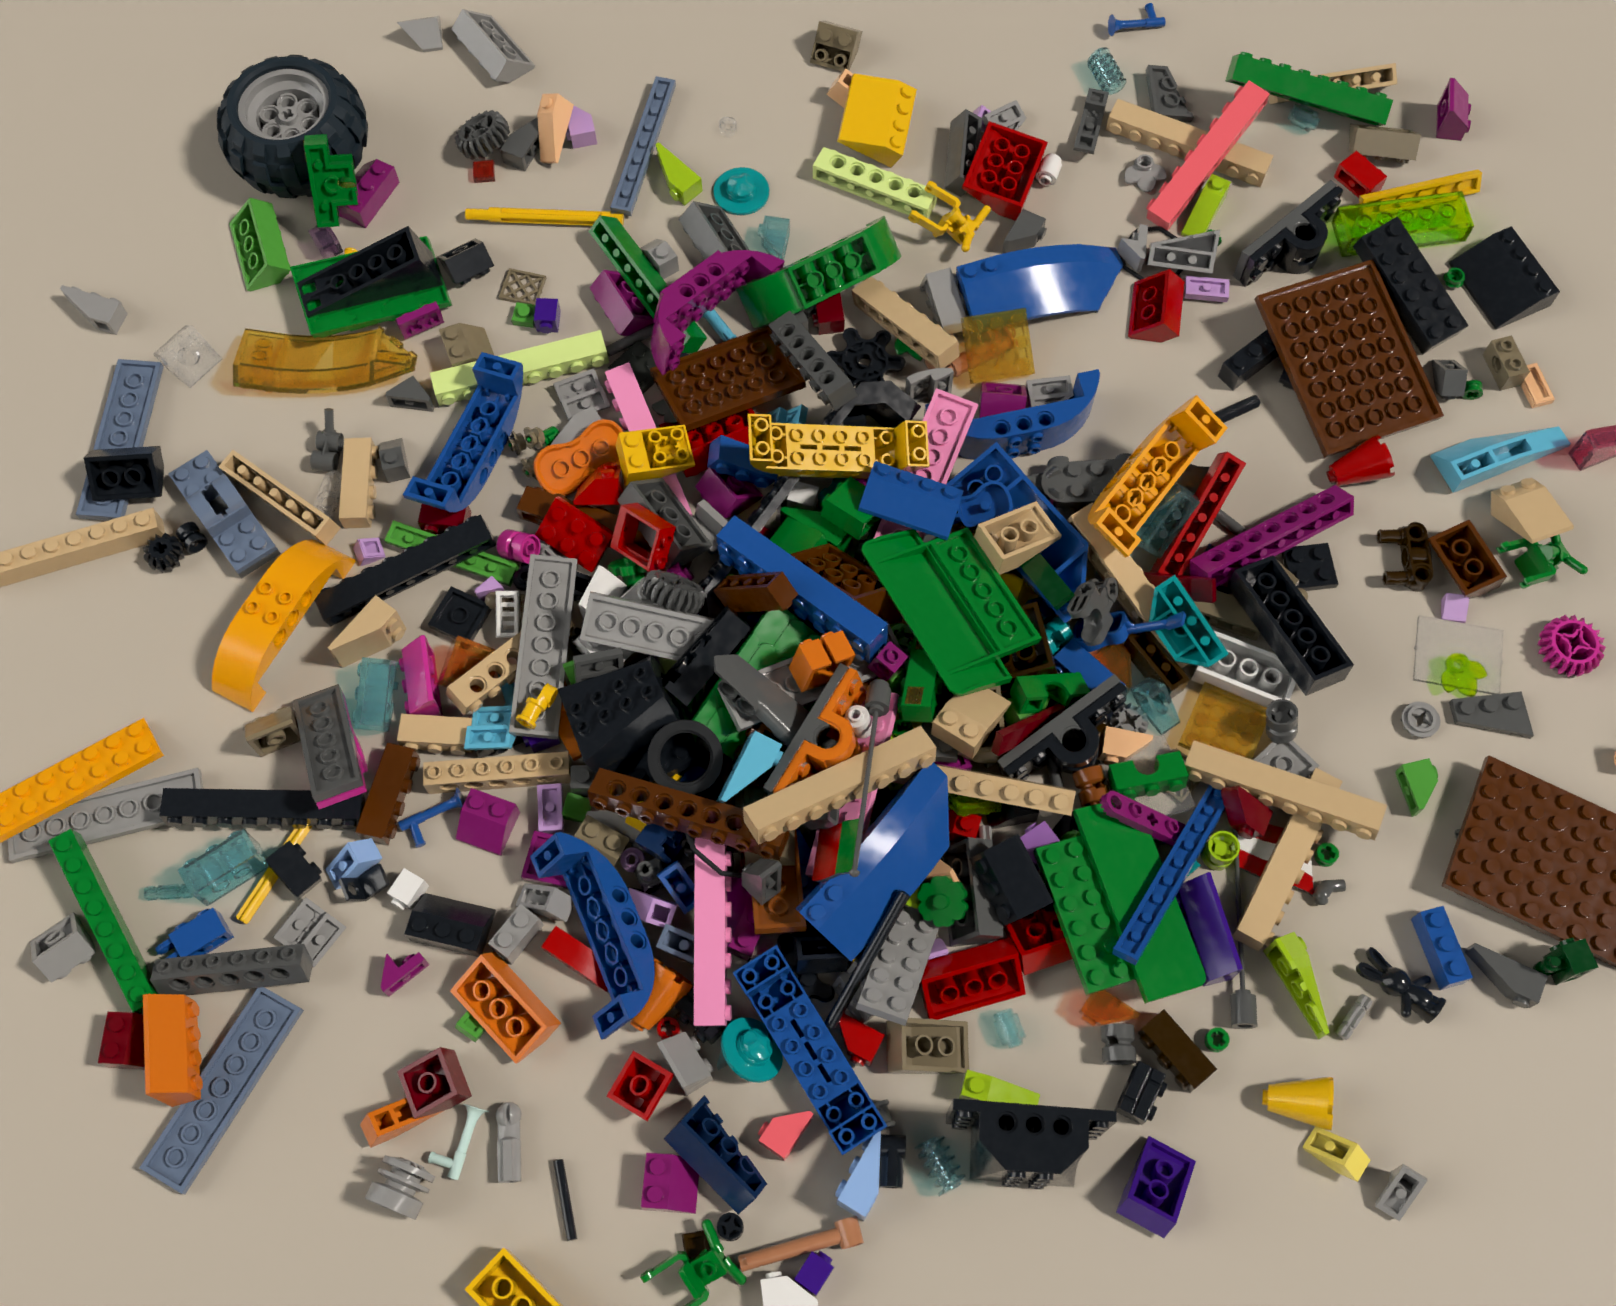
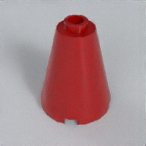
[1326,435,1395,486]

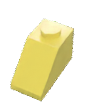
[1302,1127,1371,1182]

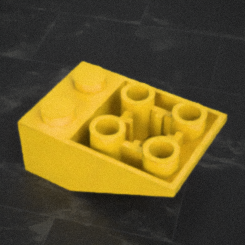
[616,424,695,486]

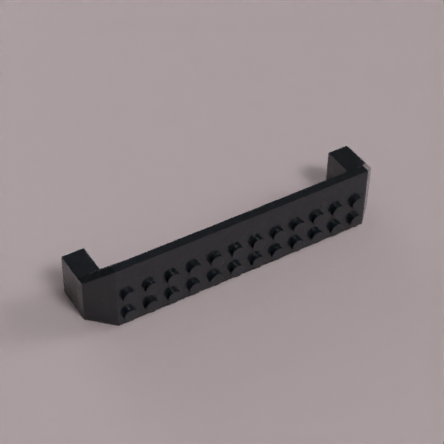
[696,381,921,627]

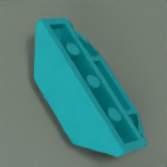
[1149,575,1229,667]

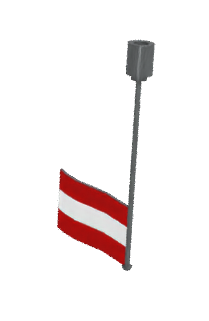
[1230,824,1314,1029]

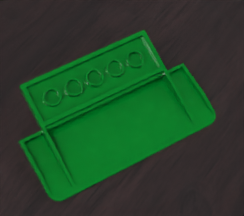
[861,527,1042,696]
[1033,797,1206,1004]

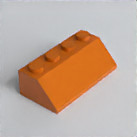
[450,952,561,1064]
[143,994,203,1107]

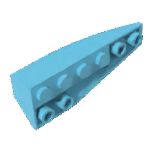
[1430,426,1571,493]

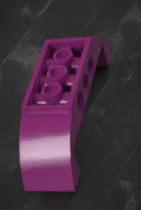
[651,250,785,375]

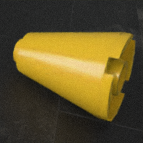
[1262,1077,1334,1130]

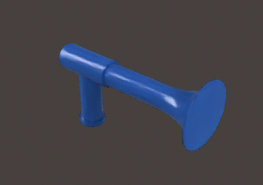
[1108,3,1166,36]
[398,788,465,848]

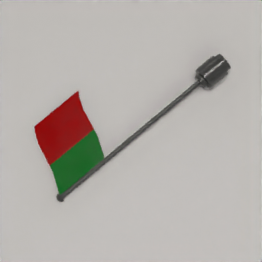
[812,679,891,882]

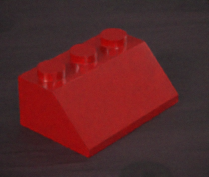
[1128,269,1185,342]

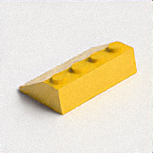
[837,73,917,168]

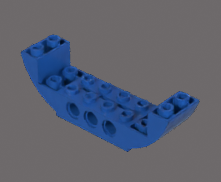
[732,945,887,1156]

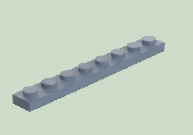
[610,76,676,216]

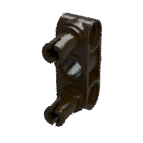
[1377,522,1433,592]

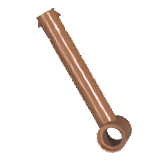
[738,1216,864,1272]

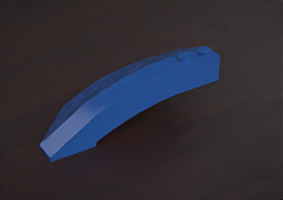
[956,244,1123,334]
[946,442,1089,623]
[795,762,949,962]

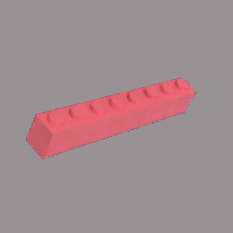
[1146,81,1270,231]

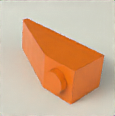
[360,1098,445,1148]

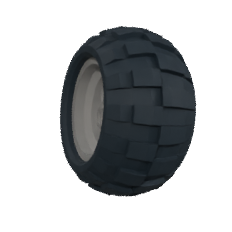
[217,55,368,199]

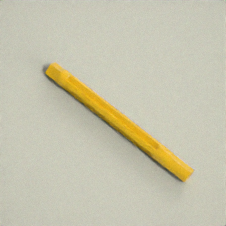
[465,207,624,226]

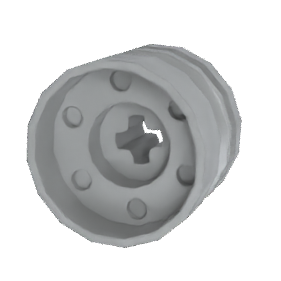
[365,1155,435,1220]

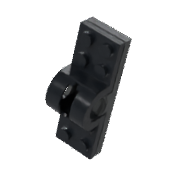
[1233,180,1343,287]
[997,674,1127,780]

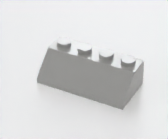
[452,9,535,83]

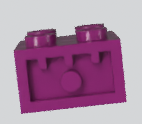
[395,301,444,339]

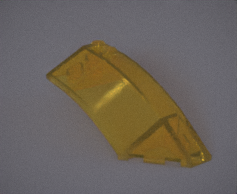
[233,326,417,394]

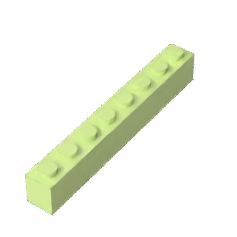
[430,330,609,406]

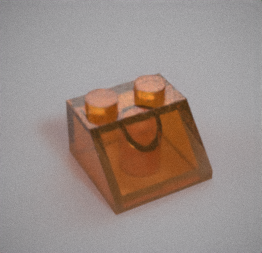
[437,636,496,692]

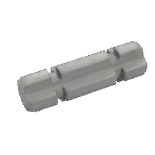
[1336,994,1372,1040]

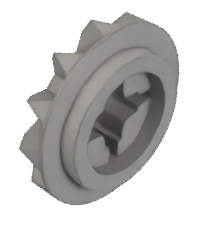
[1400,702,1440,739]
[1110,703,1149,733]

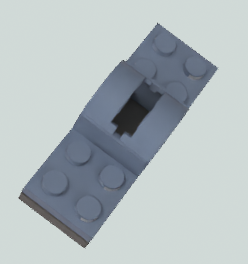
[168,450,281,579]

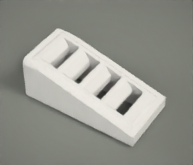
[495,591,522,638]

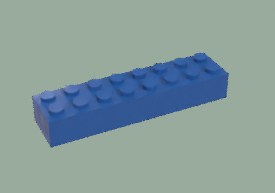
[716,515,888,664]

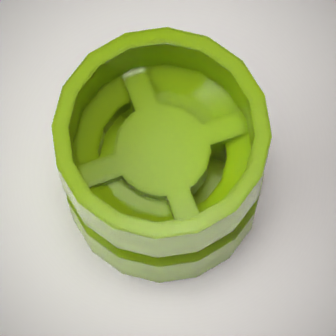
[1201,831,1240,871]

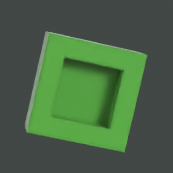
[512,302,535,328]
[455,1011,486,1043]

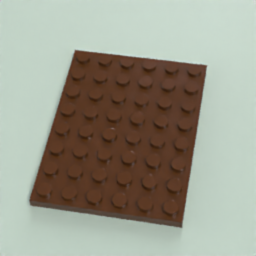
[1254,259,1444,458]
[1441,755,1616,968]

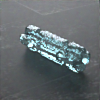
[144,883,195,901]

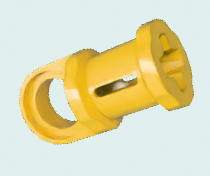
[515,683,558,729]

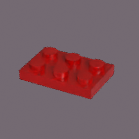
[535,496,614,573]

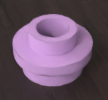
[621,848,645,872]

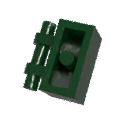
[1533,937,1599,985]

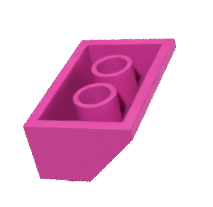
[399,635,443,716]

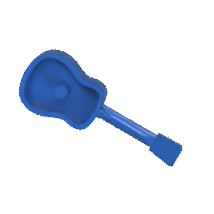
[926,481,1014,535]
[1073,611,1186,652]

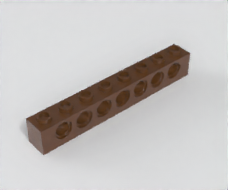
[588,768,790,861]

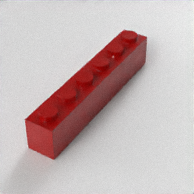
[1150,452,1246,575]

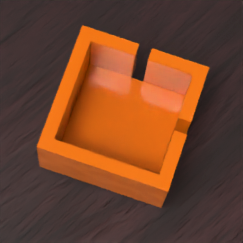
[789,630,856,693]

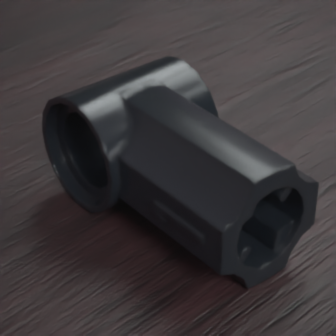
[880,1134,906,1189]

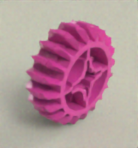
[1537,615,1606,677]

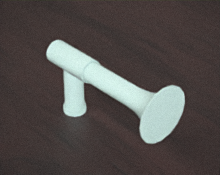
[428,1104,489,1180]

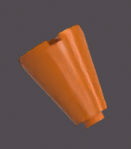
[630,958,694,1032]

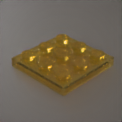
[961,308,1035,384]
[1178,682,1267,760]

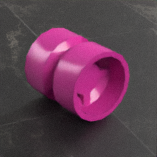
[497,529,541,564]

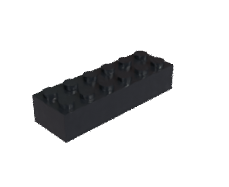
[1353,216,1469,355]
[1227,555,1354,696]

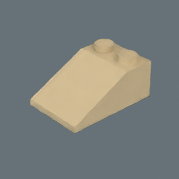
[1491,478,1574,544]
[974,501,1062,575]
[327,595,406,667]
[931,689,1011,759]

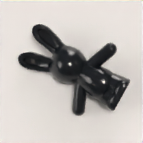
[1356,947,1446,1024]

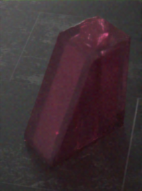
[1568,425,1616,471]

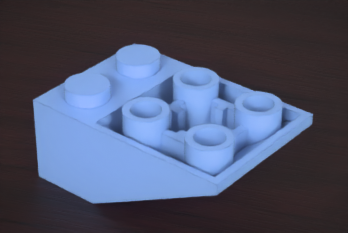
[835,1131,881,1221]

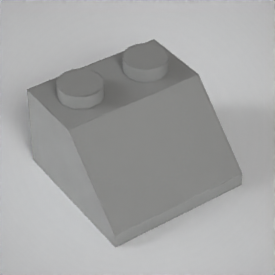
[30,912,96,983]
[657,1031,714,1096]

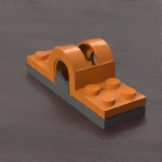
[763,663,866,796]

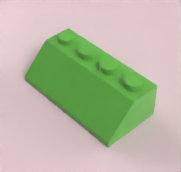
[229,197,291,291]

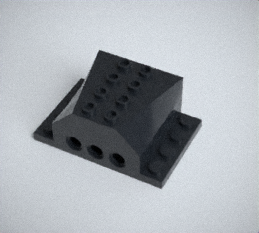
[558,654,702,796]
[946,1099,1117,1190]

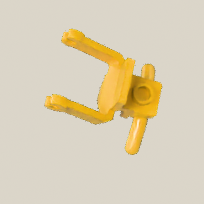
[908,181,991,252]

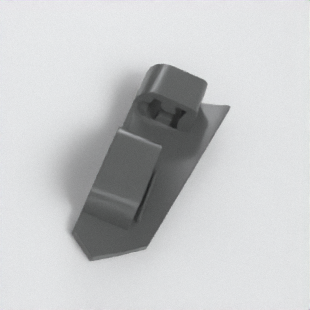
[714,655,809,748]

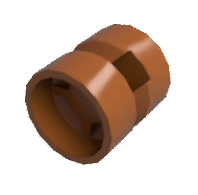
[1072,765,1110,808]

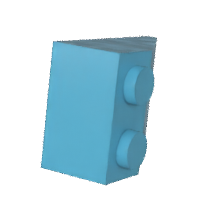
[717,731,783,803]

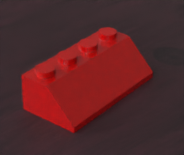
[919,937,1026,1020]

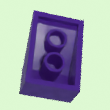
[1116,1136,1196,1238]

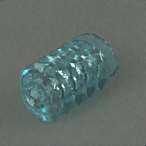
[1087,47,1126,95]
[914,1136,966,1197]

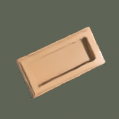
[1521,363,1555,408]

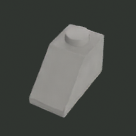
[640,239,679,279]

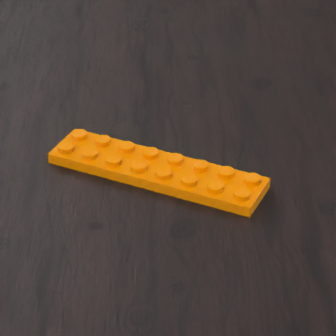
[0,718,164,843]

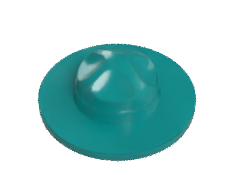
[714,167,769,216]
[721,1018,783,1083]

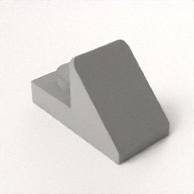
[1117,224,1148,272]
[1375,1164,1427,1221]

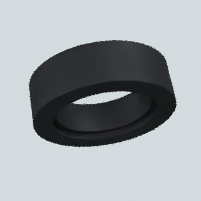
[648,719,723,795]

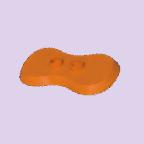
[534,419,623,496]

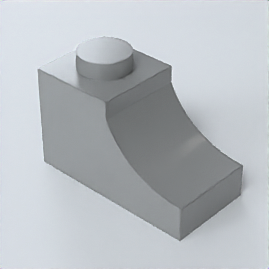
[515,883,574,922]

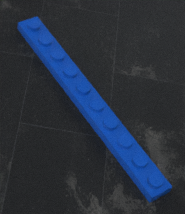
[1112,785,1225,966]

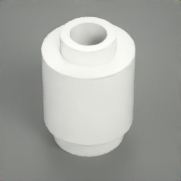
[1036,153,1062,186]
[844,705,872,739]

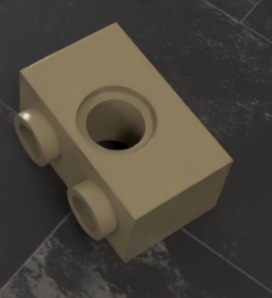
[1482,335,1530,391]

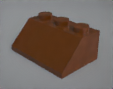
[1428,519,1507,597]

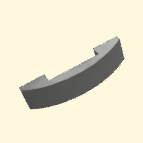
[1073,88,1109,154]

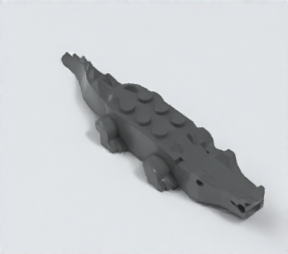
[947,453,1210,527]

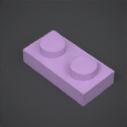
[1184,276,1229,302]
[537,783,564,833]

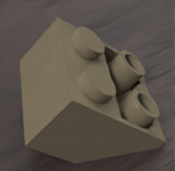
[810,21,863,72]

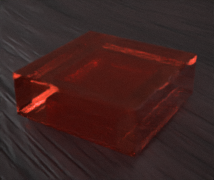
[473,160,495,183]

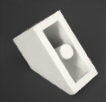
[760,1271,818,1306]

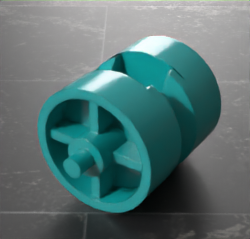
[1044,616,1074,656]

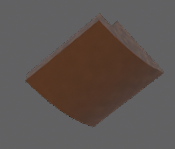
[790,543,903,624]

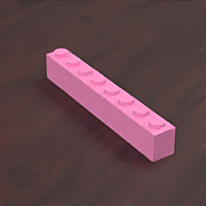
[604,362,693,517]
[694,822,732,1027]

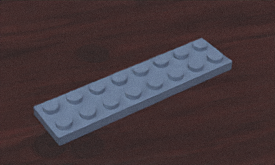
[76,359,164,521]
[139,987,304,1195]

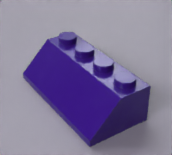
[1175,872,1243,987]

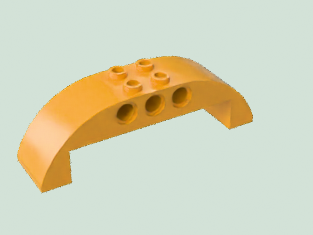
[1088,395,1228,558]
[212,539,356,712]

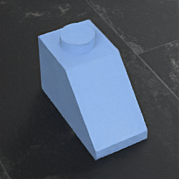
[325,838,382,890]

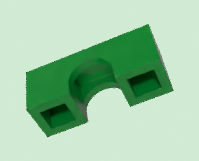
[1009,672,1090,714]
[1107,751,1189,799]

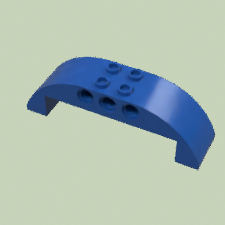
[403,352,523,512]
[924,369,1100,460]
[530,832,655,1040]

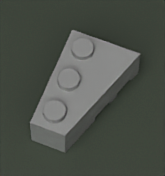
[1146,230,1220,274]
[919,267,971,337]

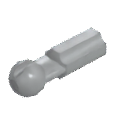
[496,1102,522,1183]

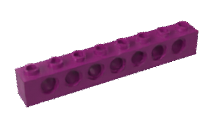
[1190,485,1354,587]

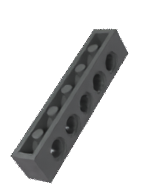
[768,311,858,410]
[150,944,313,995]

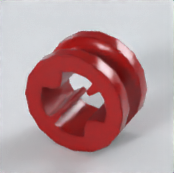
[657,1017,680,1040]

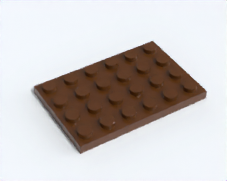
[650,326,806,431]

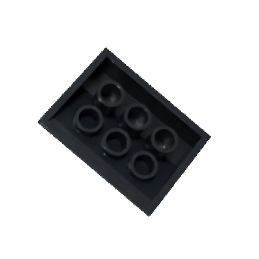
[1449,226,1560,330]

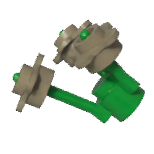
[508,426,560,480]

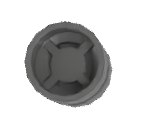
[1266,699,1298,743]
[1100,1023,1137,1065]

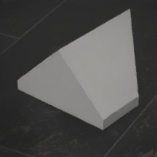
[397,16,443,52]

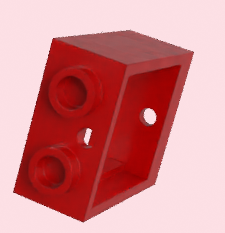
[610,502,676,572]

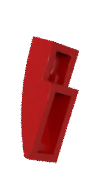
[541,926,608,992]

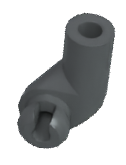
[1313,879,1346,905]

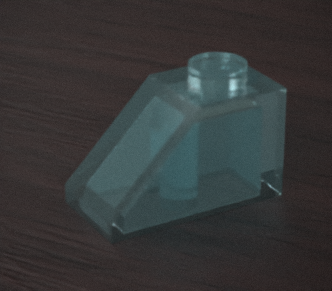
[758,216,790,260]
[1131,677,1180,735]

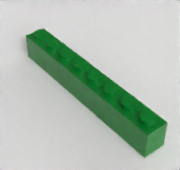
[1225,52,1393,126]
[588,215,707,353]
[48,829,158,1014]

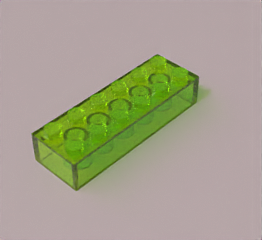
[1331,191,1474,257]

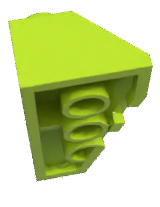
[1263,932,1330,1039]

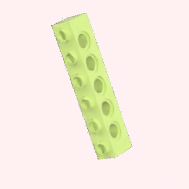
[813,147,937,218]

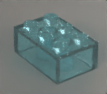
[177,829,268,906]

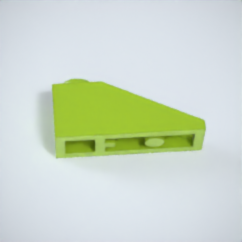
[655,142,703,206]
[1181,174,1231,236]
[959,1069,1040,1105]

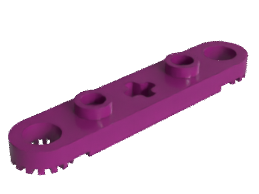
[1100,791,1186,846]

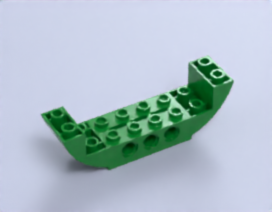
[735,216,901,328]

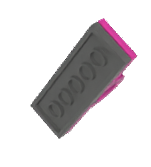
[293,684,368,809]

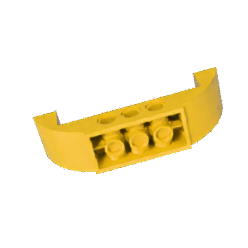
[748,414,930,479]

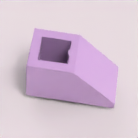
[566,106,597,149]
[629,888,677,928]

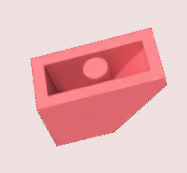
[758,1111,814,1161]

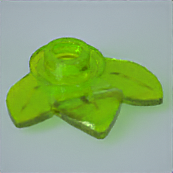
[1441,653,1488,697]

